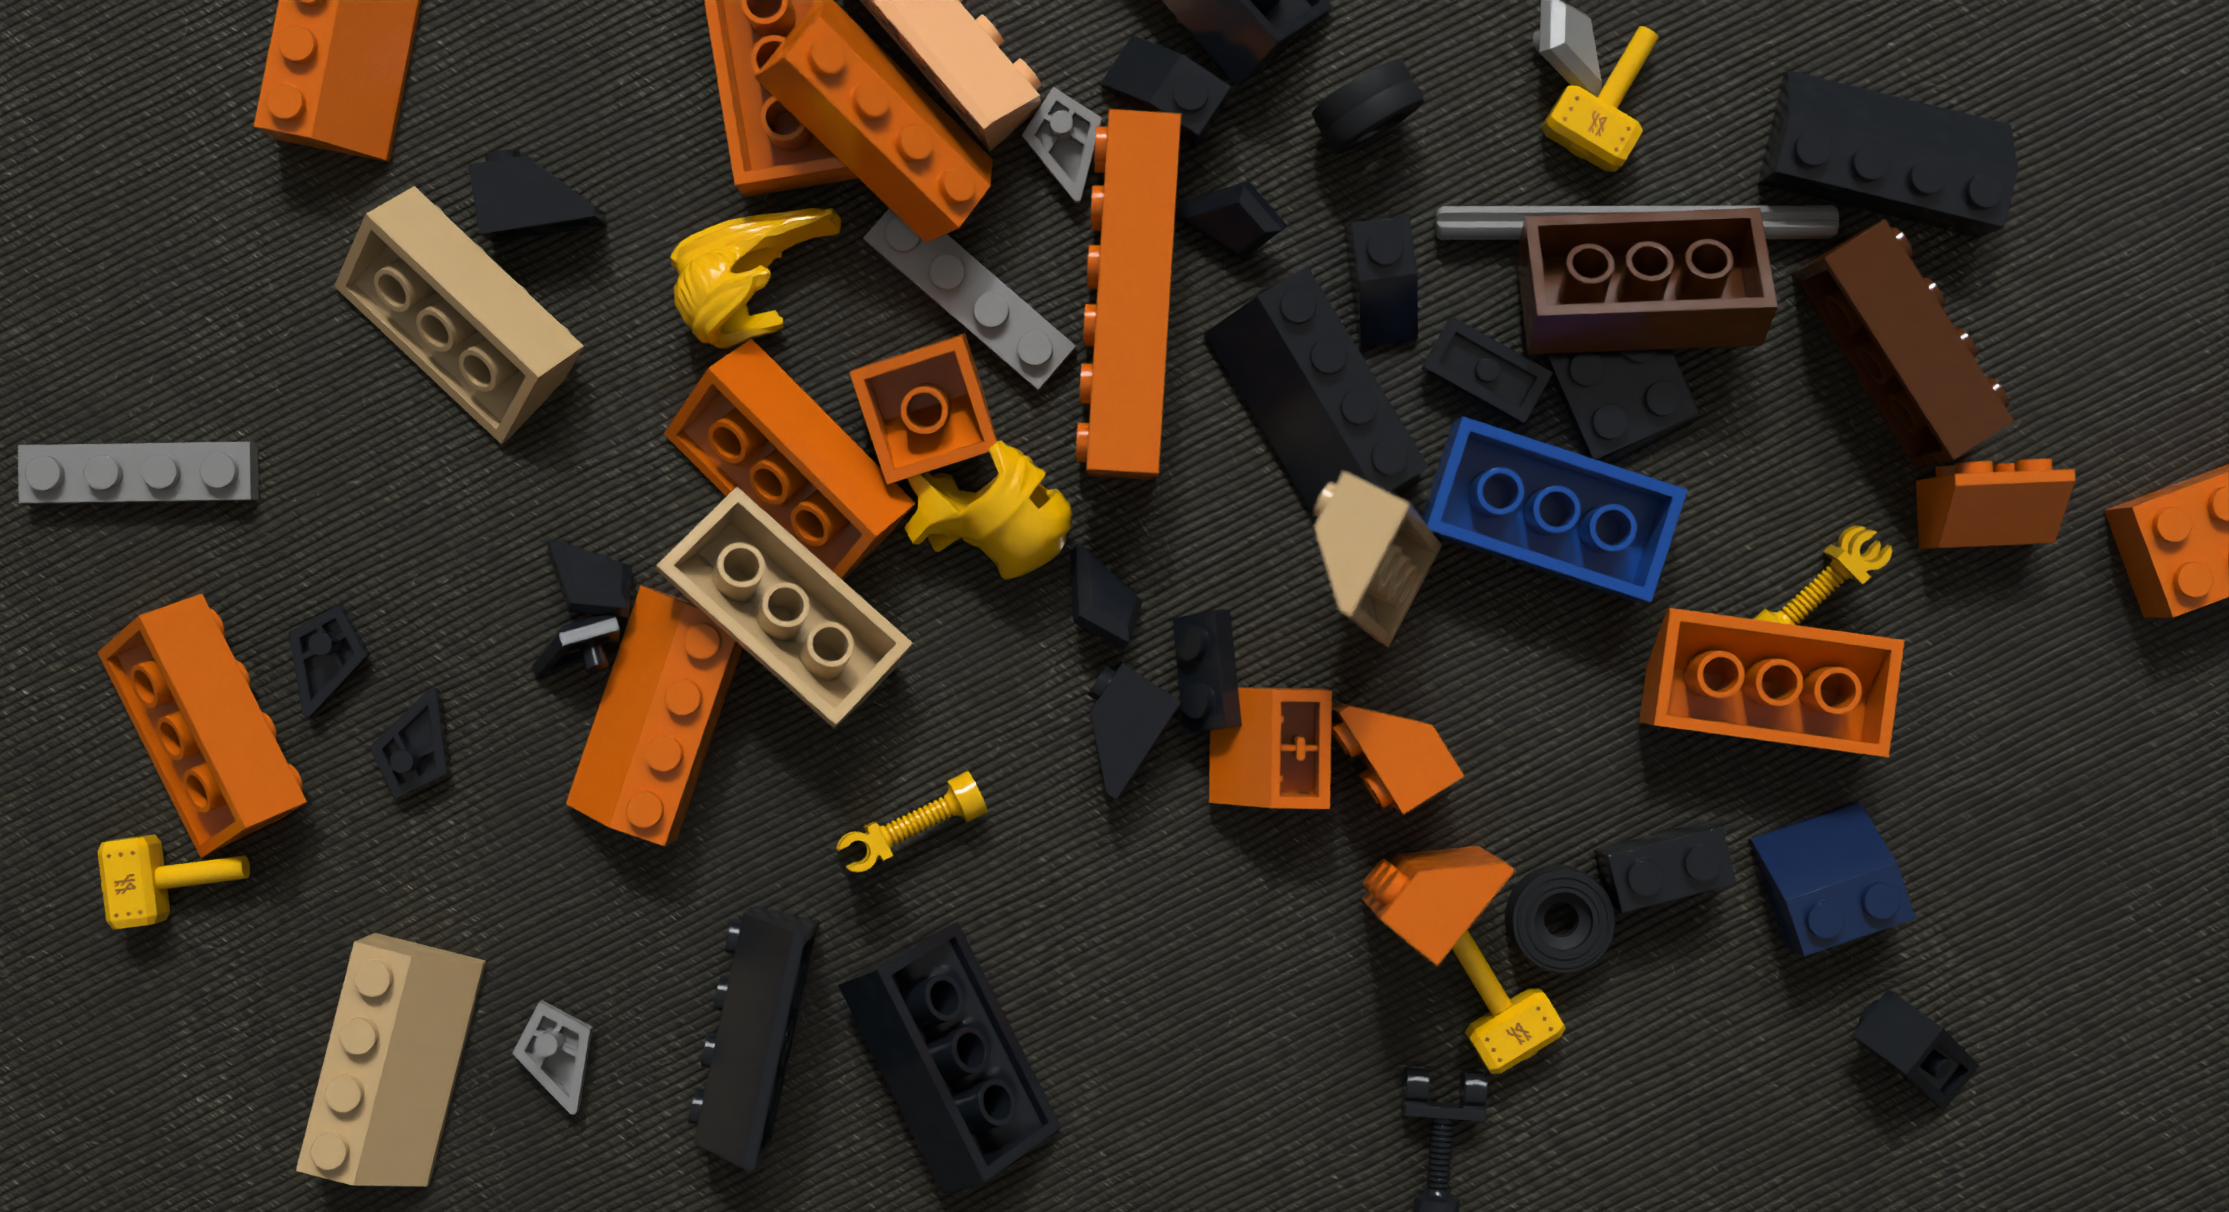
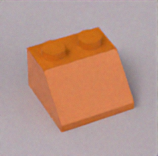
[849,333,998,484]

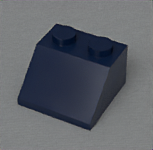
[1749,802,1916,956]

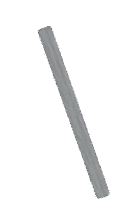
[1435,205,1839,240]

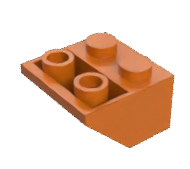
[1916,459,2075,549]
[1209,687,1332,809]
[1331,702,1464,814]

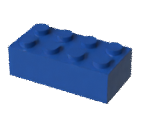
[1421,416,1688,603]

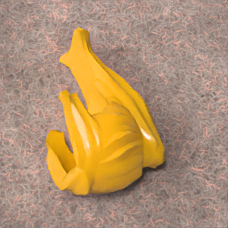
[670,208,841,349]

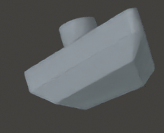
[1533,0,1602,97]
[1022,87,1102,203]
[512,1000,593,1115]

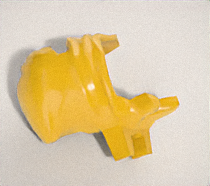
[904,440,1072,580]

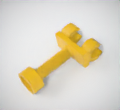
[1754,525,1892,625]
[836,771,988,872]

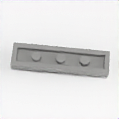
[863,208,1076,392]
[18,442,259,504]

